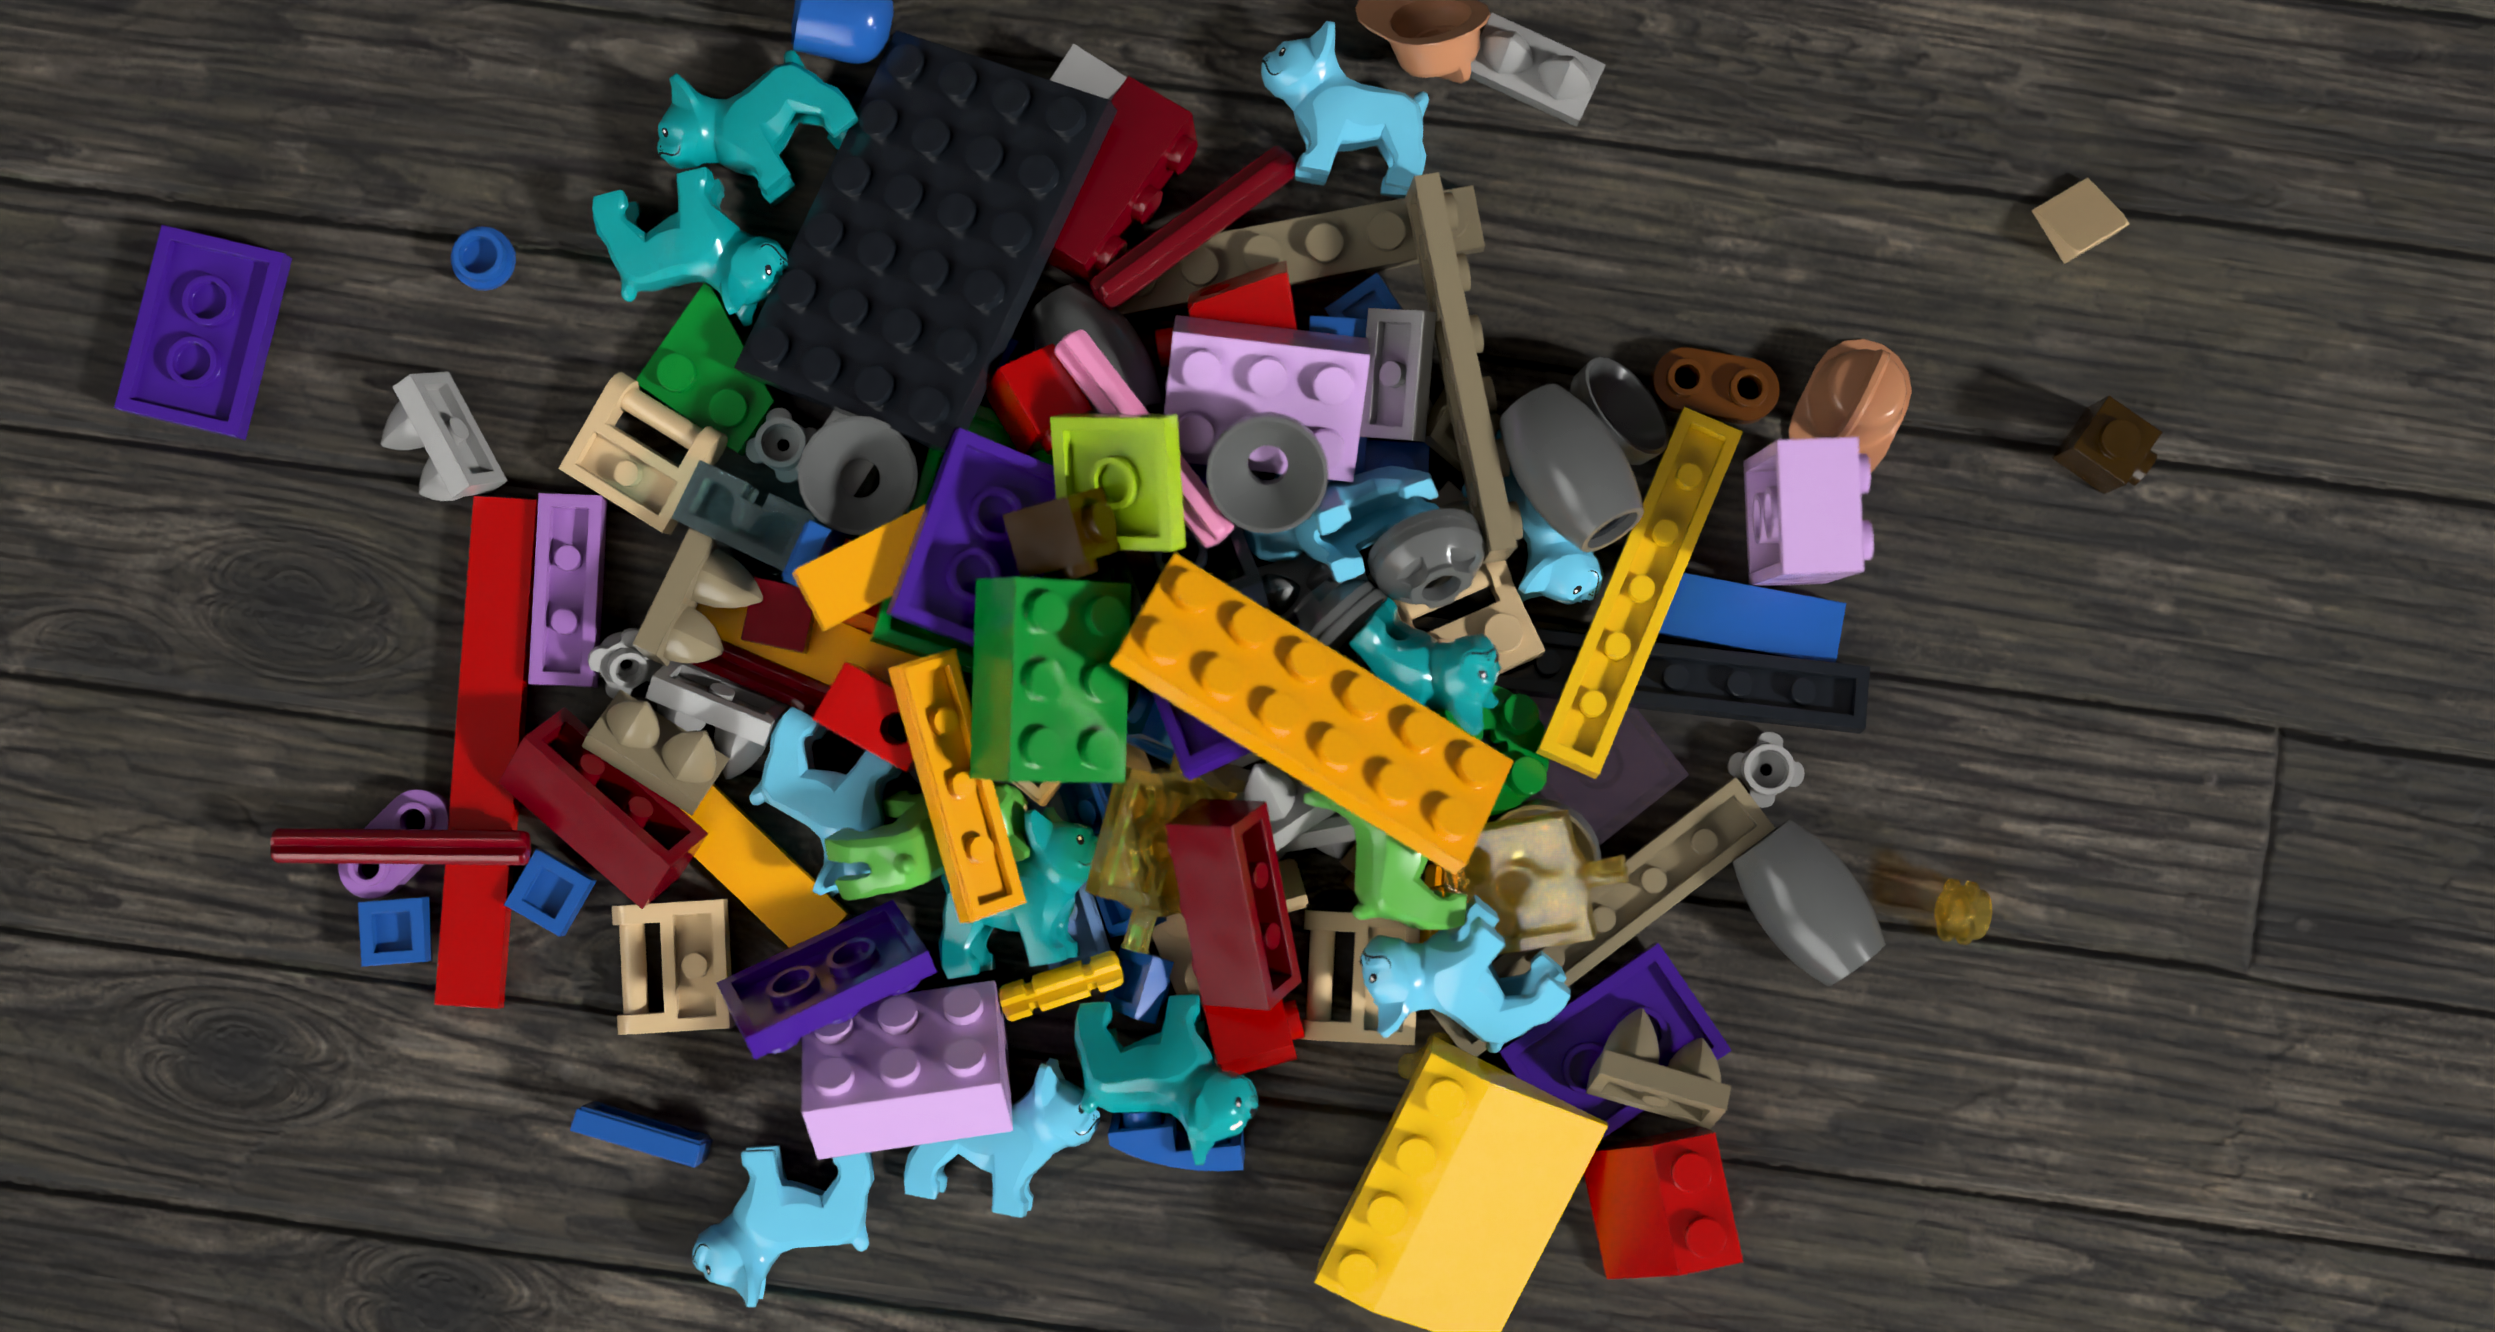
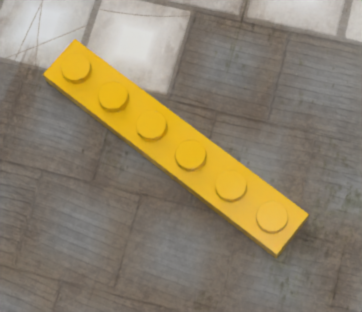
[1536,407,1743,779]

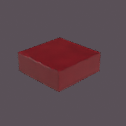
[741,577,815,654]

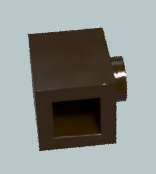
[2052,396,2163,494]
[1003,486,1120,580]

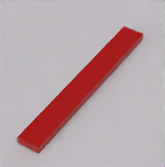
[434,496,538,1009]

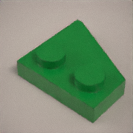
[636,283,778,456]

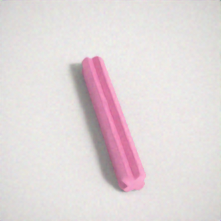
[1054,329,1234,548]

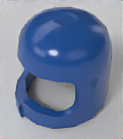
[791,0,894,64]

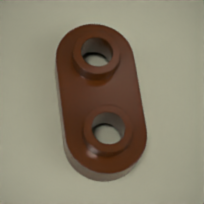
[1650,347,1779,424]

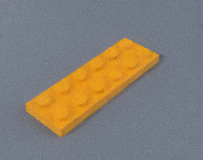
[1110,553,1514,875]

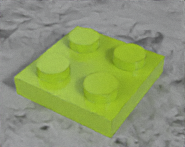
[1050,414,1186,551]

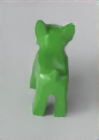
[824,782,1030,901]
[1303,790,1467,930]

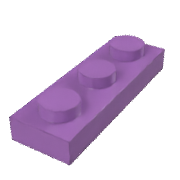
[528,493,608,688]

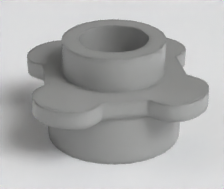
[746,408,817,483]
[588,628,664,698]
[1727,732,1804,808]

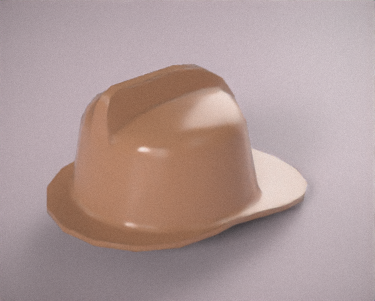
[1355,0,1491,84]
[1788,339,1912,473]

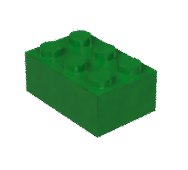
[970,577,1131,783]

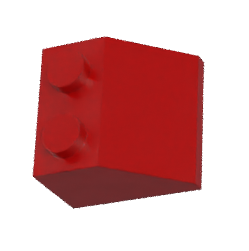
[1583,1126,1743,1279]

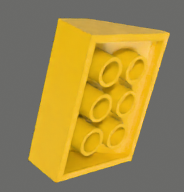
[1314,1036,1608,1332]

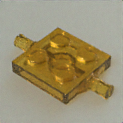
[1085,751,1237,954]
[1429,809,1629,955]

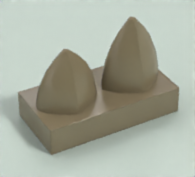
[633,528,763,667]
[582,689,730,815]
[1585,1008,1731,1129]

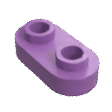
[338,790,450,899]

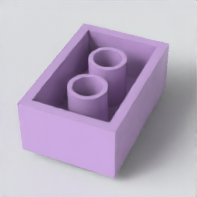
[1164,315,1370,482]
[1743,437,1873,586]
[802,980,1013,1160]

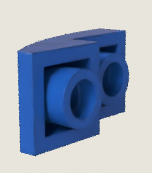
[1108,1112,1246,1171]

